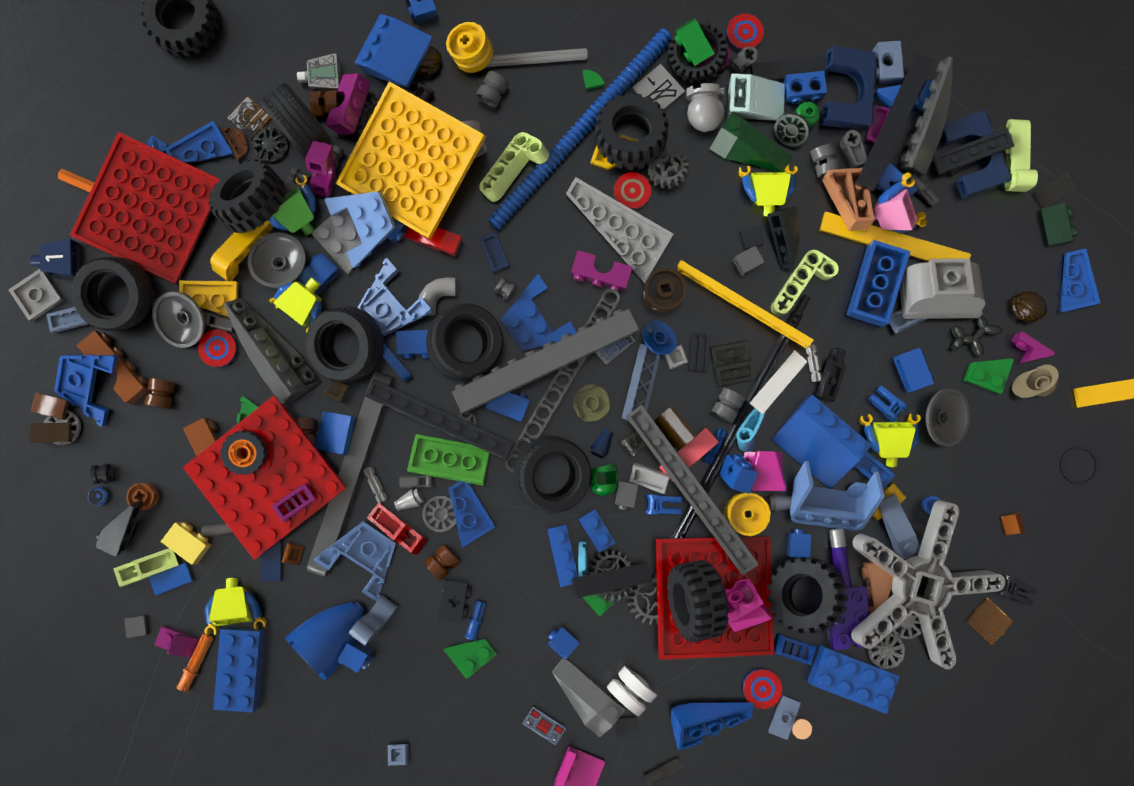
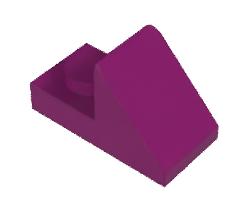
[1011,332,1055,363]
[154,626,200,658]

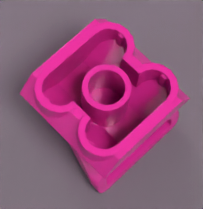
[744,451,786,491]
[725,579,772,632]

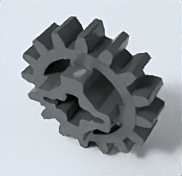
[648,150,689,189]

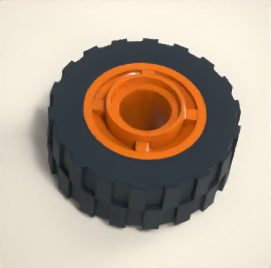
[220,430,268,475]

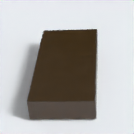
[30,422,72,443]

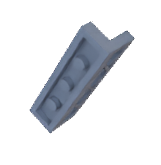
[621,344,660,421]

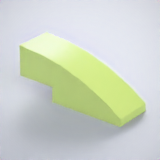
[113,548,179,587]

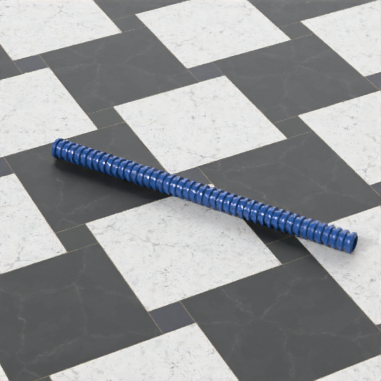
[488,28,672,230]

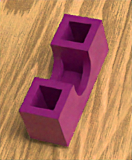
[326,73,371,135]
[305,141,337,198]
[571,250,632,293]

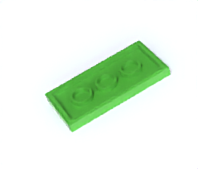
[407,434,490,486]

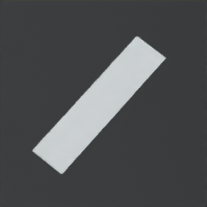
[750,350,808,414]

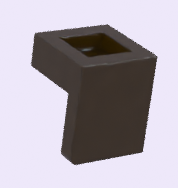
[323,380,352,404]

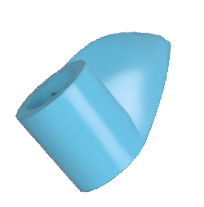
[736,408,766,452]

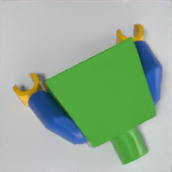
[269,174,316,236]

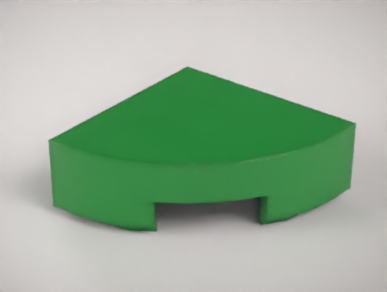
[582,70,604,90]

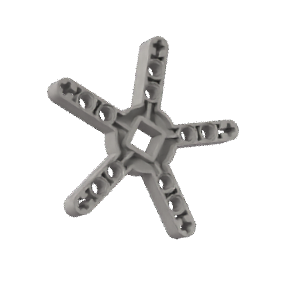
[852,500,1005,669]

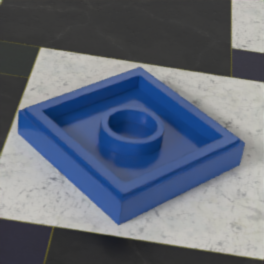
[315,411,356,455]

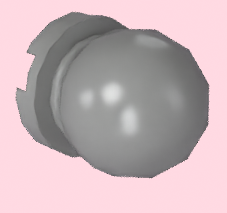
[686,83,725,132]

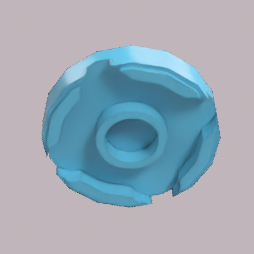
[578,542,588,577]

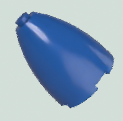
[284,602,365,681]

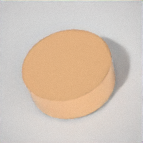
[791,718,812,739]

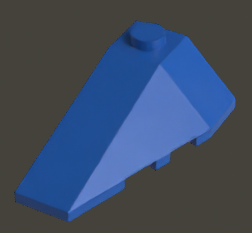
[671,703,754,751]

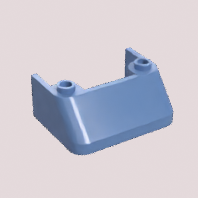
[790,461,885,531]

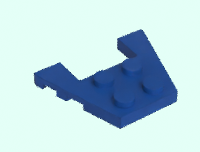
[501,274,577,352]
[54,354,119,427]

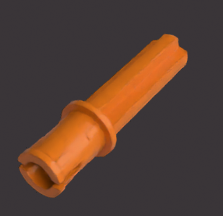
[58,169,95,192]
[176,634,213,692]

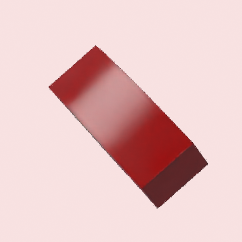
[404,227,463,257]
[367,502,428,555]

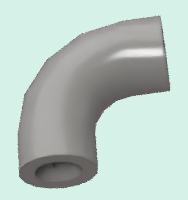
[419,277,457,316]

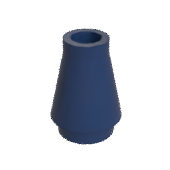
[590,429,614,459]

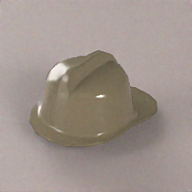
[1012,365,1059,398]

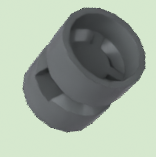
[476,71,510,108]
[810,143,842,178]
[711,388,746,423]

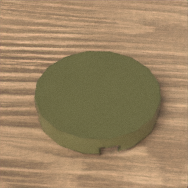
[572,384,611,423]

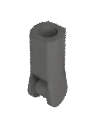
[203,312,235,332]
[400,475,435,489]

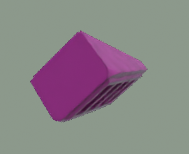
[272,483,317,523]

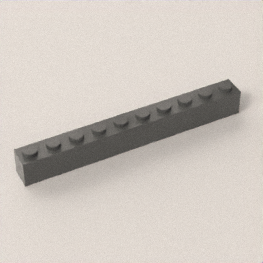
[452,308,639,414]

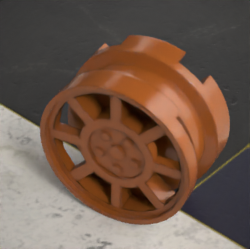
[126,483,159,510]

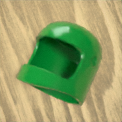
[590,465,618,496]

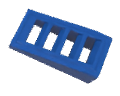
[774,634,817,665]

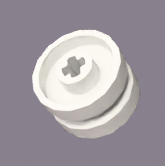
[607,666,657,717]

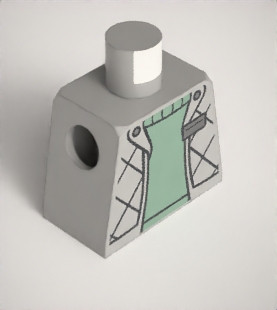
[297,54,341,95]

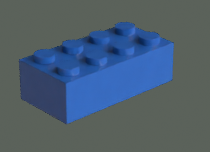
[846,240,911,327]
[213,627,266,712]
[807,645,900,714]

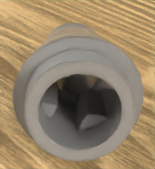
[394,488,425,512]
[766,493,792,513]

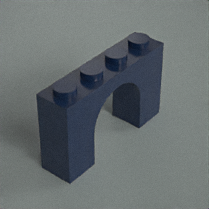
[821,46,877,131]
[940,110,1012,199]

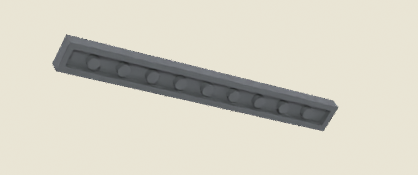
[626,405,759,575]

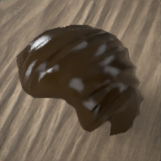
[415,46,442,78]
[1008,291,1047,323]

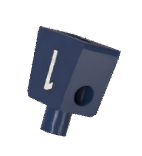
[30,238,79,278]

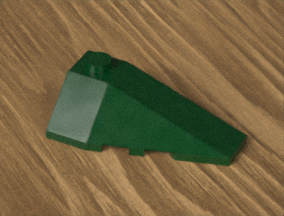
[709,112,792,172]

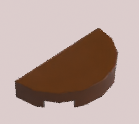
[219,127,249,163]

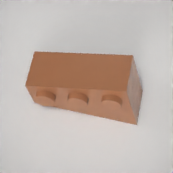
[822,168,874,231]

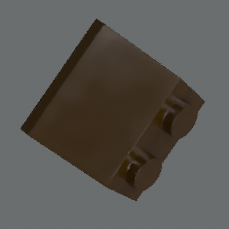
[653,405,697,452]

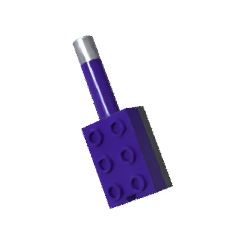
[822,529,870,650]

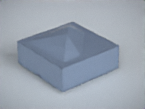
[388,744,409,766]

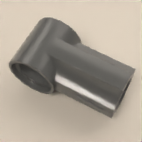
[729,46,758,74]

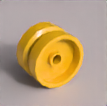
[446,22,494,73]
[724,493,771,536]

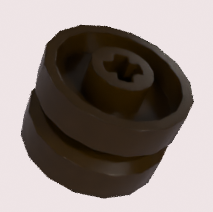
[643,268,687,314]

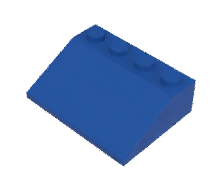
[771,395,872,489]

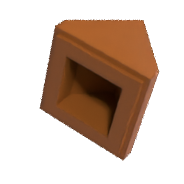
[1001,512,1025,535]
[282,542,304,565]

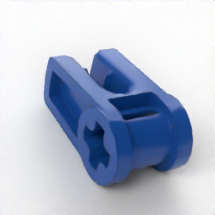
[868,385,909,422]
[646,495,683,515]

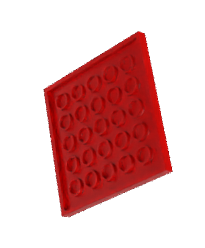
[70,132,220,284]
[183,395,347,560]
[656,536,774,660]

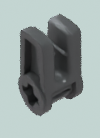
[840,130,867,169]

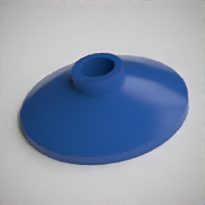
[642,320,677,355]

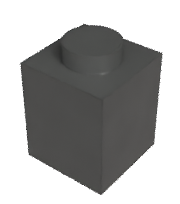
[733,246,765,276]
[614,481,638,511]

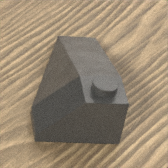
[552,658,625,737]

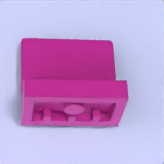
[554,746,605,786]

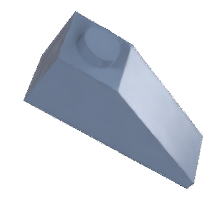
[878,494,920,560]

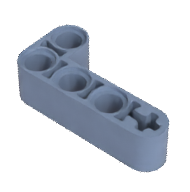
[349,595,398,646]

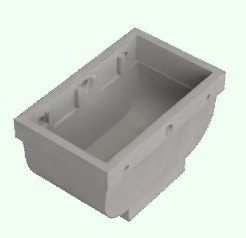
[900,259,985,319]

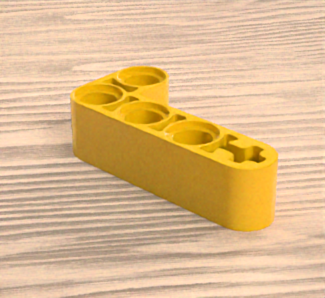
[210,220,273,281]

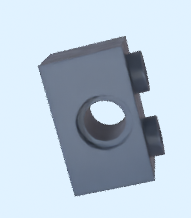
[872,41,904,85]

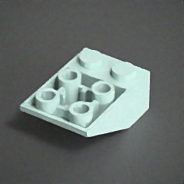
[727,74,785,121]

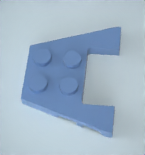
[324,192,396,268]
[357,258,434,337]
[314,521,396,602]

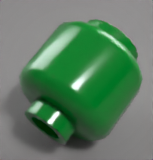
[794,102,820,129]

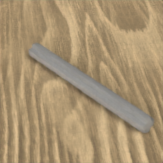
[487,48,588,67]

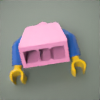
[873,173,927,234]

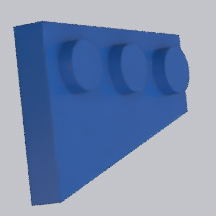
[164,121,234,164]
[1060,249,1100,313]
[448,481,495,548]

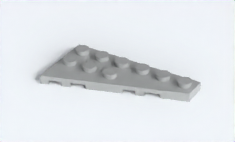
[566,177,674,284]
[311,209,362,276]

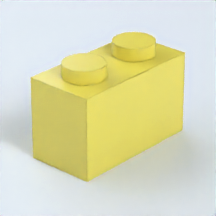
[161,521,212,565]

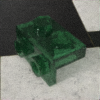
[1041,203,1078,246]

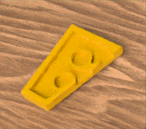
[179,281,239,317]

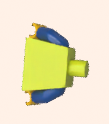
[739,165,798,216]
[270,278,322,332]
[859,414,921,467]
[205,578,267,635]

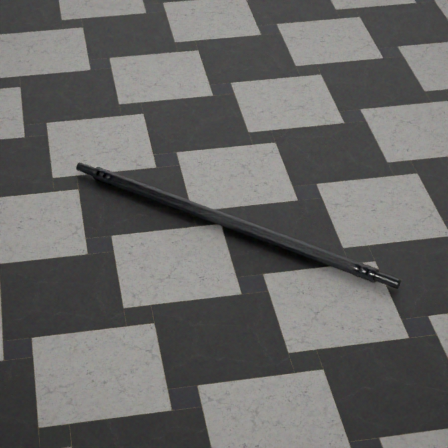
[671,295,810,539]

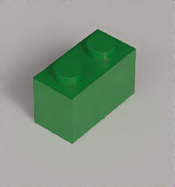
[674,18,715,66]

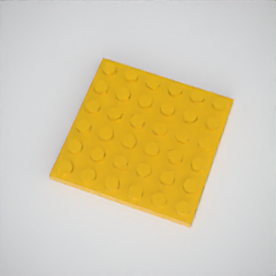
[336,82,486,239]

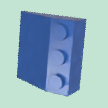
[354,14,434,88]

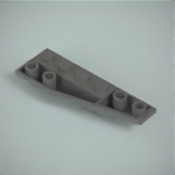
[900,57,953,176]
[224,298,320,405]

